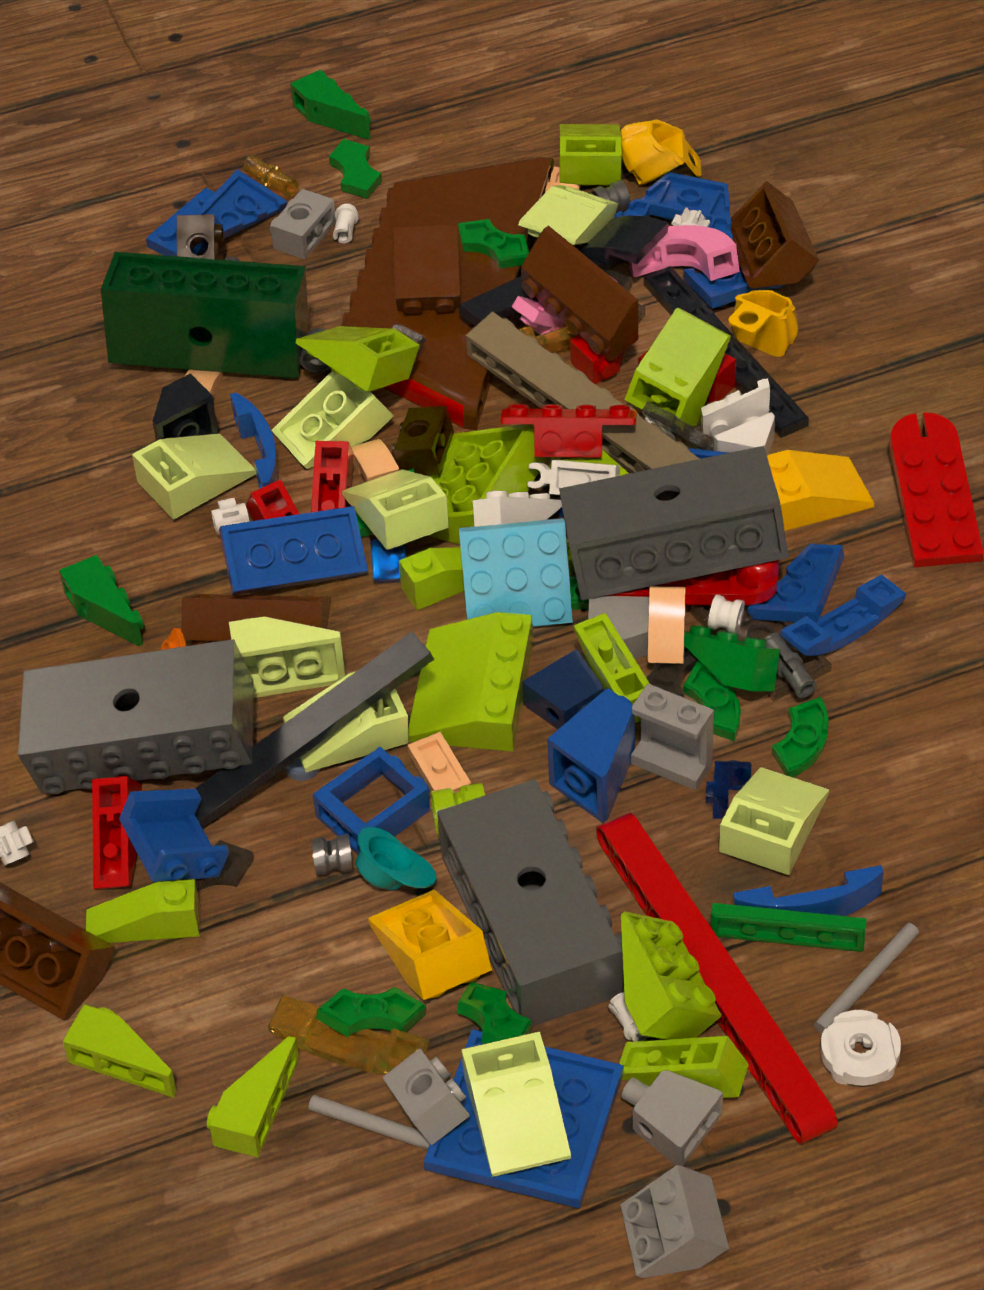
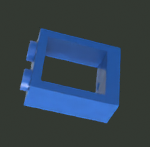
[313,747,430,855]

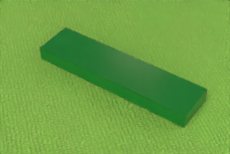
[711,903,867,952]

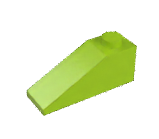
[399,547,464,611]
[573,613,650,723]
[86,879,200,943]
[63,1004,177,1098]
[207,1036,299,1158]
[619,1036,749,1098]

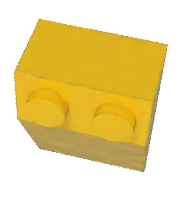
[767,450,874,531]
[368,889,492,1000]

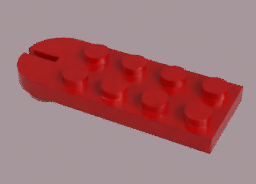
[890,412,984,568]
[606,560,779,605]

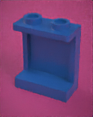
[119,788,229,882]

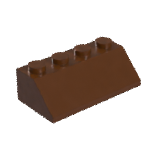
[731,181,819,289]
[521,225,639,361]
[181,594,331,646]
[0,883,115,1020]

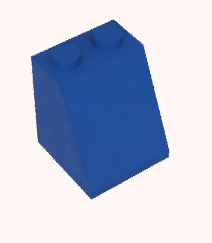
[547,688,635,823]

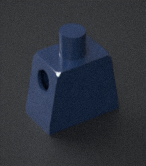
[522,649,604,729]

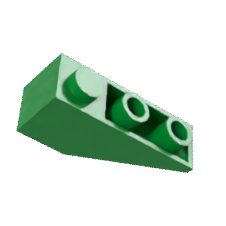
[290,70,371,139]
[59,555,144,646]
[684,625,780,691]

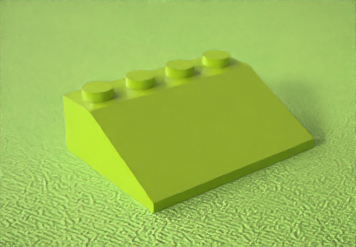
[427,424,548,545]
[408,612,534,752]

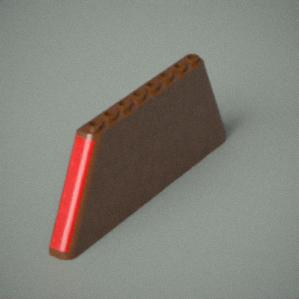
[342,157,554,430]

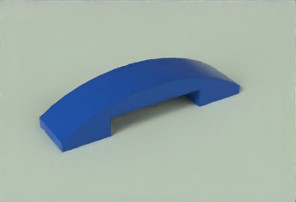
[230,393,279,489]
[780,574,906,656]
[733,865,883,916]

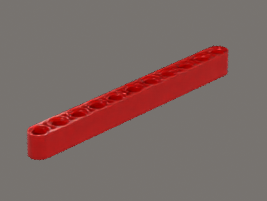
[596,812,838,1144]

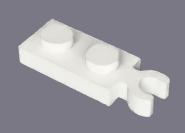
[527,460,620,495]

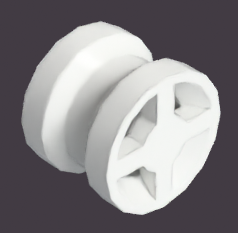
[708,595,745,633]

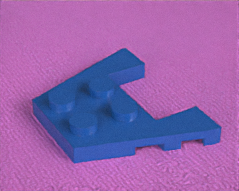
[614,172,733,240]

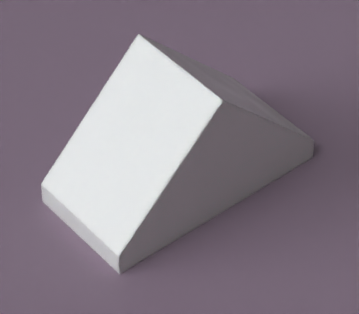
[714,412,775,455]

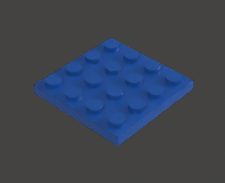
[424,1029,624,1208]

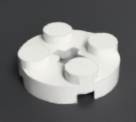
[820,1010,901,1086]

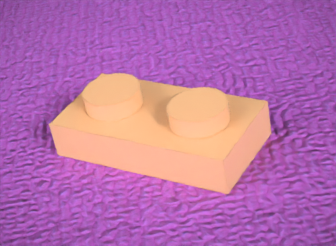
[407,732,471,793]

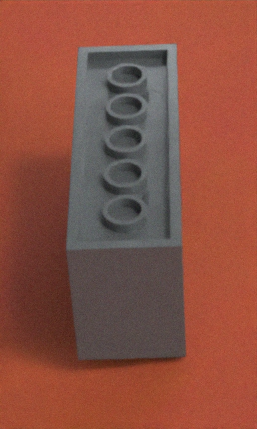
[559,446,789,601]
[18,639,253,794]
[437,779,624,1027]

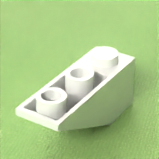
[473,491,562,527]

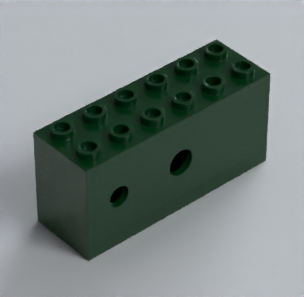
[101,252,309,378]

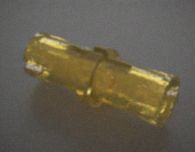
[244,156,299,197]

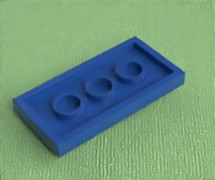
[219,506,368,595]

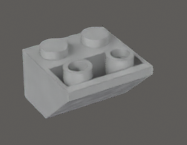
[620,1165,729,1278]

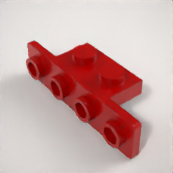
[501,404,637,458]

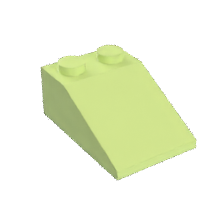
[272,371,394,469]
[229,617,345,698]

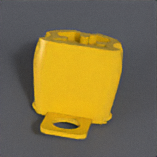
[621,119,702,186]
[728,290,798,357]

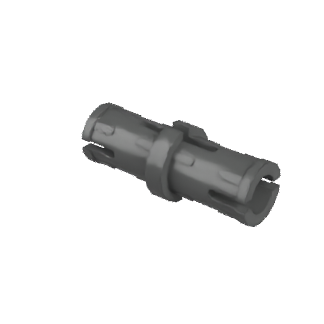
[765,633,817,698]

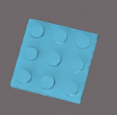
[459,518,573,626]

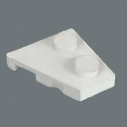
[701,378,770,440]

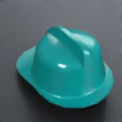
[355,827,437,890]

